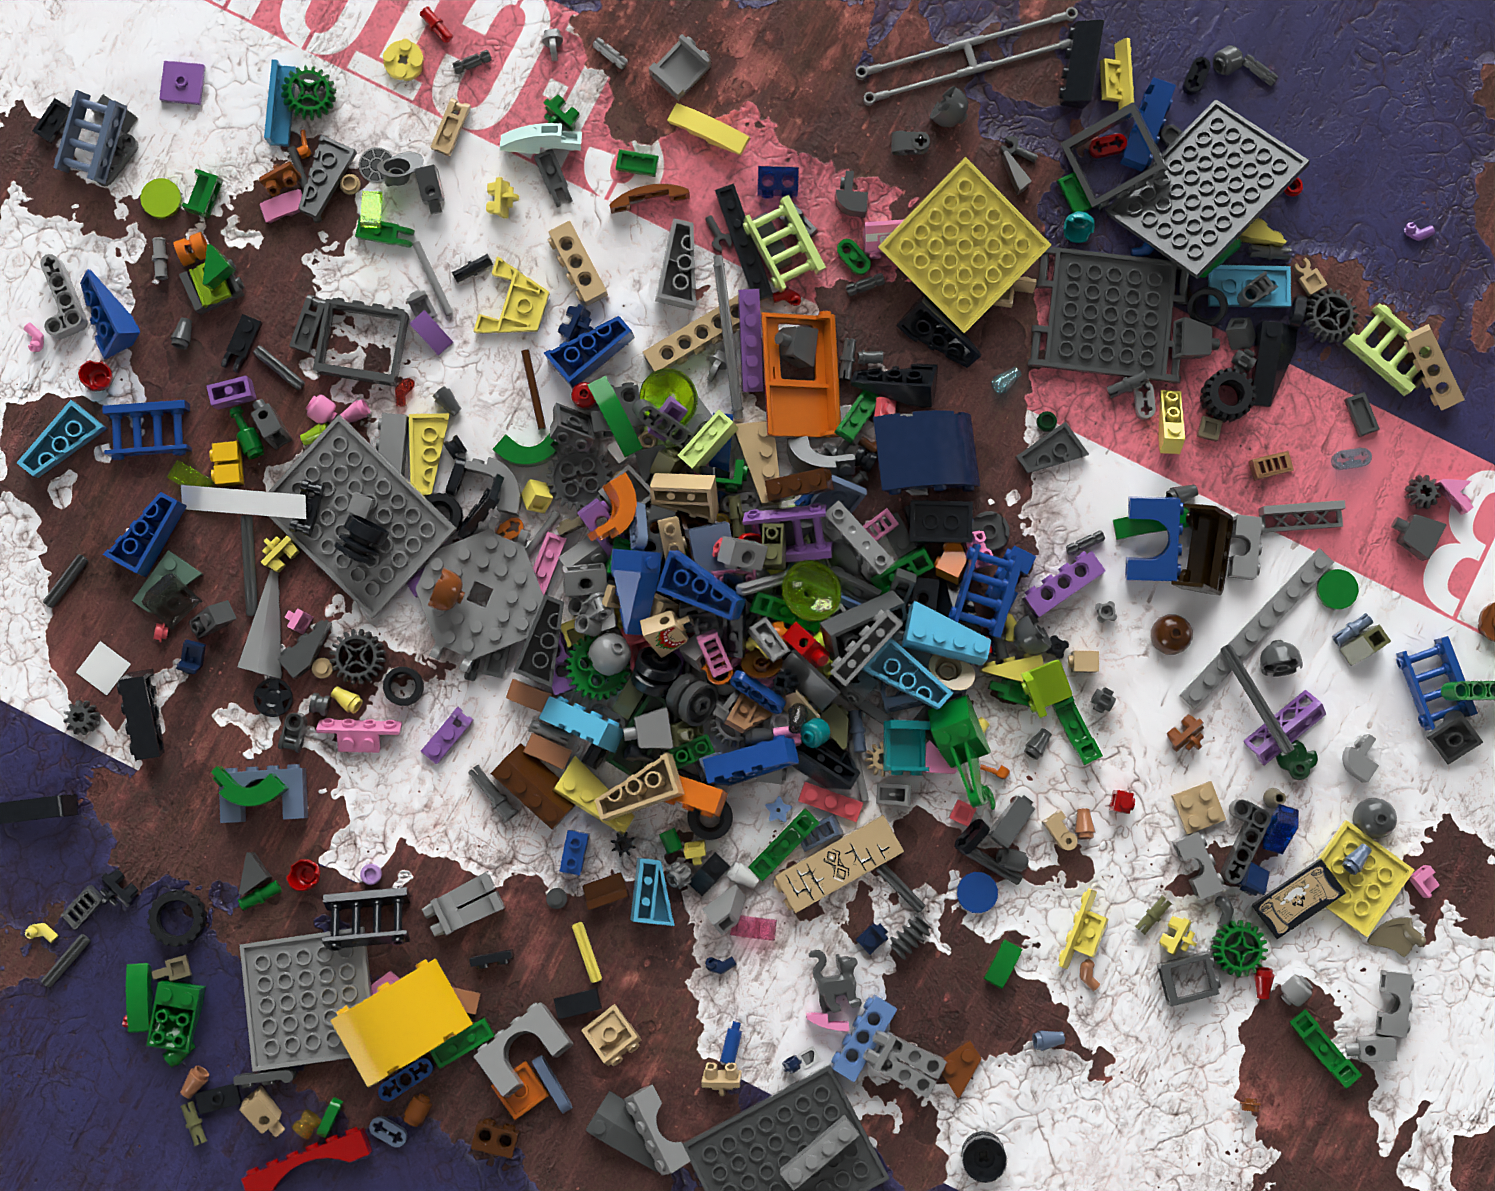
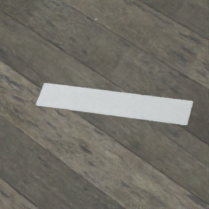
[181,485,306,519]

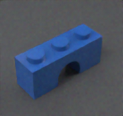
[984,545,1037,611]

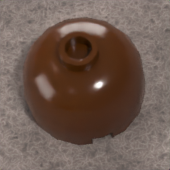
[1151,614,1193,655]

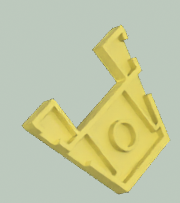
[473,257,550,334]

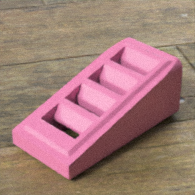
[863,508,900,542]
[696,629,732,678]

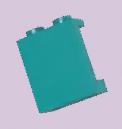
[883,720,930,776]

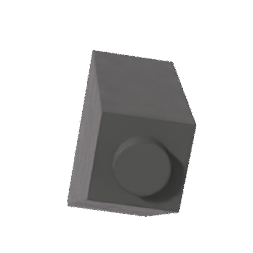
[987,795,1035,848]

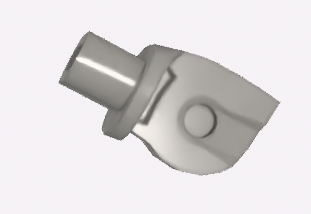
[542,28,563,61]
[707,349,727,382]
[713,690,741,721]

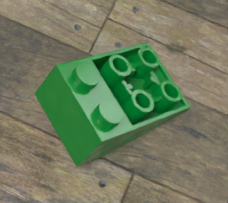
[146,979,206,1053]

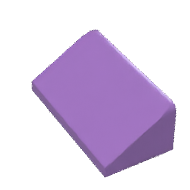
[647,396,688,442]

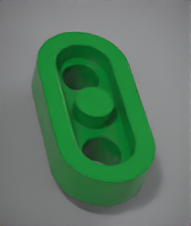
[837,239,871,276]

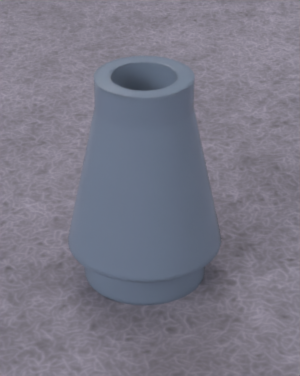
[1342,843,1372,875]
[1032,1030,1065,1052]

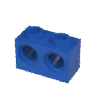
[559,830,590,875]

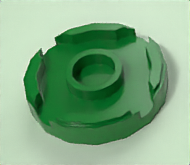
[1316,569,1359,610]

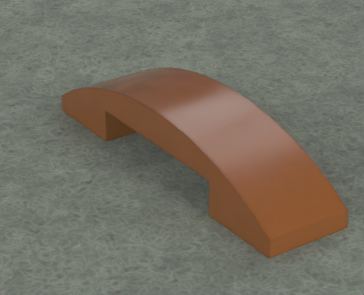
[609,184,690,214]

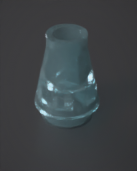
[991,367,1021,394]

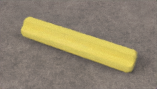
[572,922,602,983]

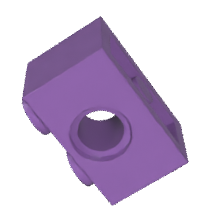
[207,376,257,410]

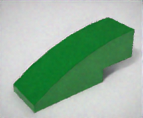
[126,963,153,1033]

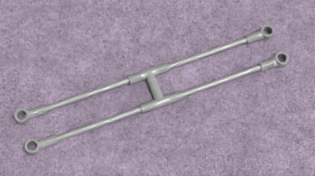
[855,7,1078,106]

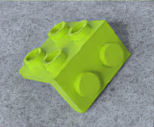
[1021,660,1072,718]

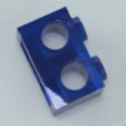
[757,166,799,199]
[1263,804,1299,855]

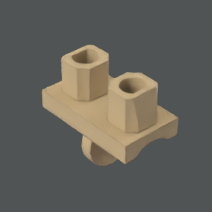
[702,1063,742,1096]

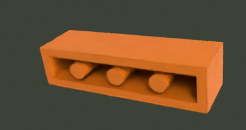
[664,775,728,818]

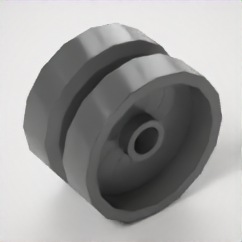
[666,673,718,726]

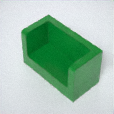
[182,169,223,219]

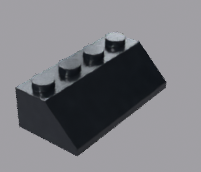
[1058,19,1104,109]

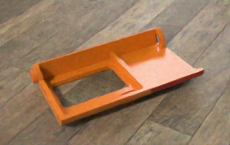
[761,311,841,438]

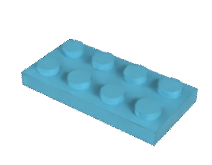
[1208,265,1291,308]

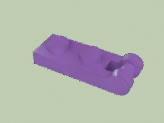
[421,707,474,764]

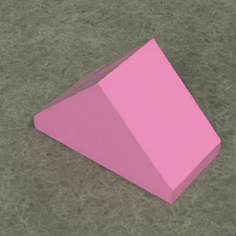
[924,740,957,774]

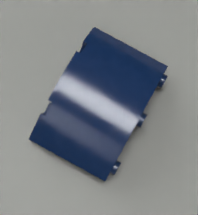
[873,410,980,495]

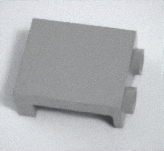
[649,34,711,101]

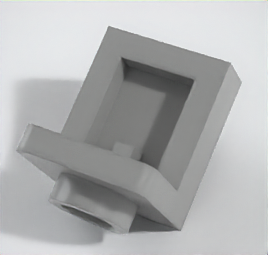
[406,290,438,319]

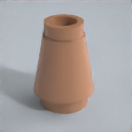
[1075,808,1096,840]
[180,1066,209,1099]

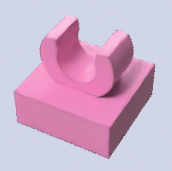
[285,608,313,634]

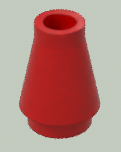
[1253,967,1275,999]

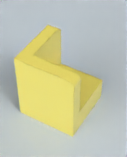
[521,479,553,514]
[561,619,585,649]

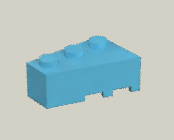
[630,857,675,926]

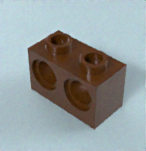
[471,1118,520,1159]

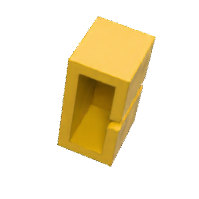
[209,441,244,487]

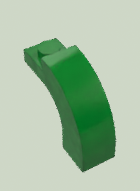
[492,433,560,467]
[211,766,289,806]

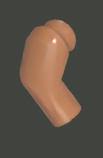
[1080,959,1100,991]

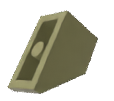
[820,703,849,752]

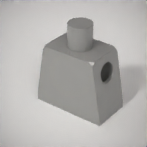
[623,707,673,748]
[1345,1035,1397,1062]

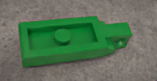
[988,679,1031,707]

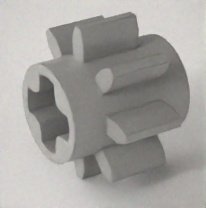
[666,862,692,889]

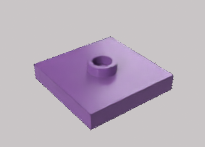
[159,60,206,105]

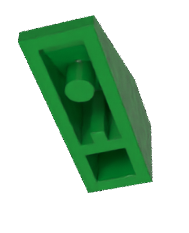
[870,544,934,596]

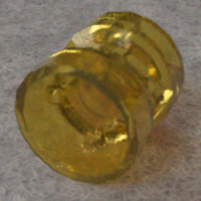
[292,1109,322,1139]

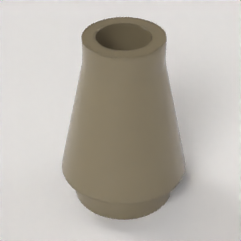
[1263,788,1286,809]

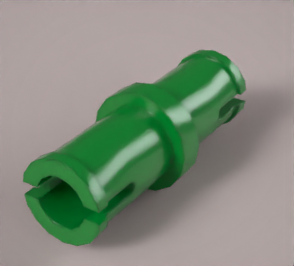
[238,880,282,911]

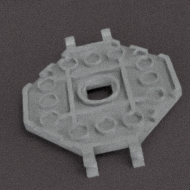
[416,516,544,673]

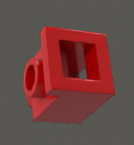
[1109,790,1136,814]

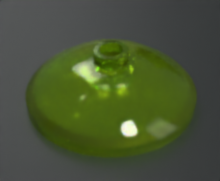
[639,368,698,425]
[782,560,841,621]

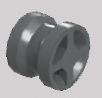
[309,692,331,716]

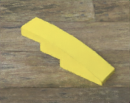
[667,103,750,155]

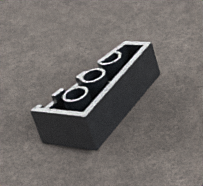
[117,669,165,761]

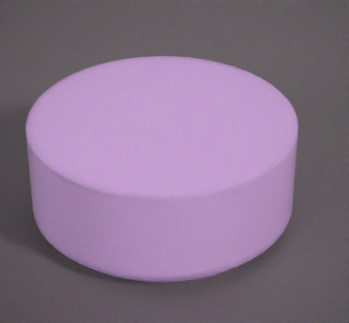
[360,864,382,885]

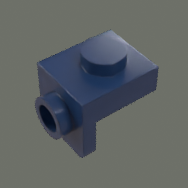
[176,639,206,674]

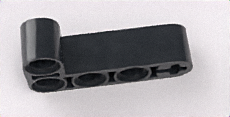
[0,794,79,824]

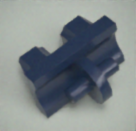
[558,304,594,341]

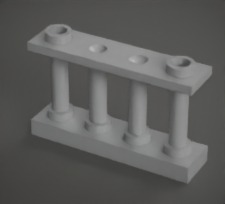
[821,500,895,585]

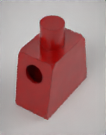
[782,622,830,668]

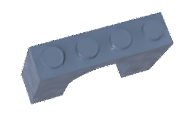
[219,764,308,823]

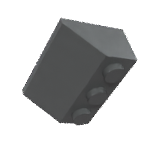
[780,649,840,711]

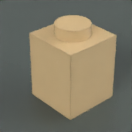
[1068,651,1099,673]

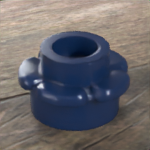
[782,1055,802,1074]

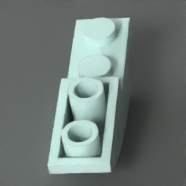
[500,123,582,154]

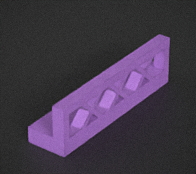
[1243,690,1326,766]

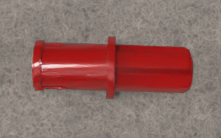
[419,6,453,43]

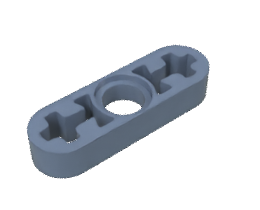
[629,502,648,551]
[532,1055,573,1113]

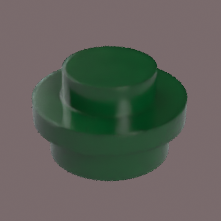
[1036,411,1057,432]

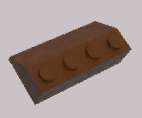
[490,743,576,830]

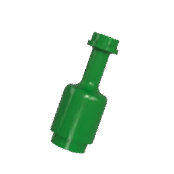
[229,406,264,459]

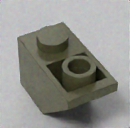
[649,445,686,475]
[762,524,786,570]
[1339,624,1391,666]

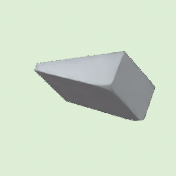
[1001,151,1031,195]
[747,617,790,662]

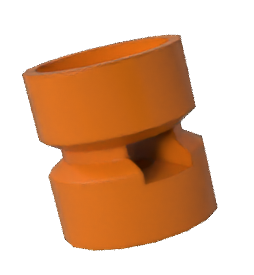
[173,232,207,267]

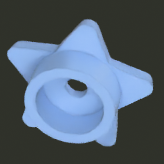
[765,796,792,822]

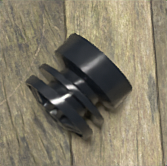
[334,514,389,565]
[961,1131,1007,1183]

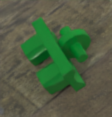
[543,94,580,131]

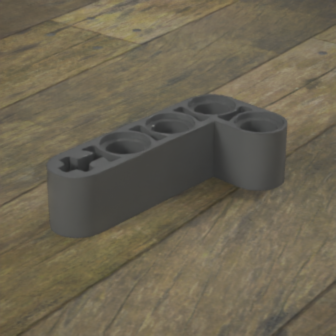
[633,399,709,449]
[1220,799,1271,884]

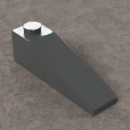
[586,1090,658,1172]

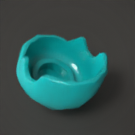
[1063,211,1095,243]

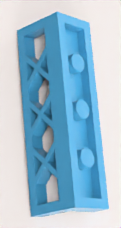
[264,59,296,147]

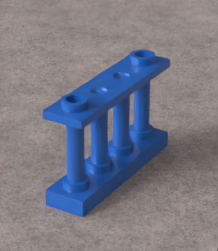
[102,400,192,460]
[948,544,1024,638]
[1396,636,1478,731]

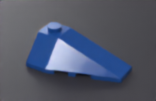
[80,269,140,359]
[611,549,661,635]

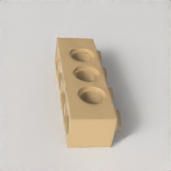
[547,220,608,306]
[1404,324,1465,411]

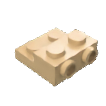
[581,1004,642,1066]

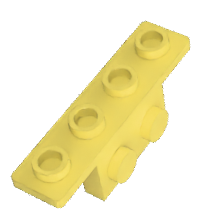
[1100,38,1134,118]
[1058,888,1109,969]

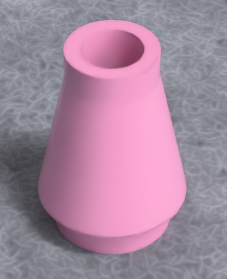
[340,399,371,423]

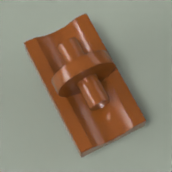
[259,161,302,197]
[1167,714,1204,752]

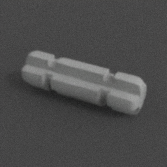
[593,37,628,69]

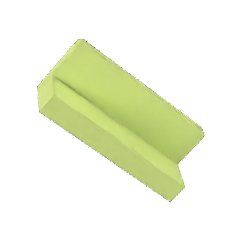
[677,410,739,474]

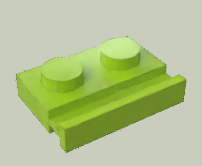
[189,263,232,308]

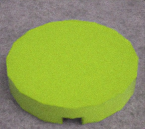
[140,178,182,219]

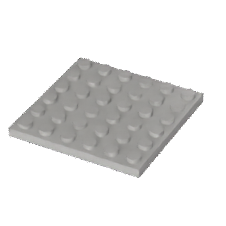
[240,927,372,1072]

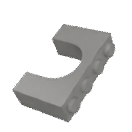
[474,1002,574,1098]

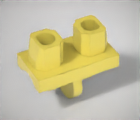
[486,177,519,218]
[261,536,300,573]
[1159,916,1197,956]

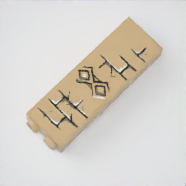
[773,815,904,913]

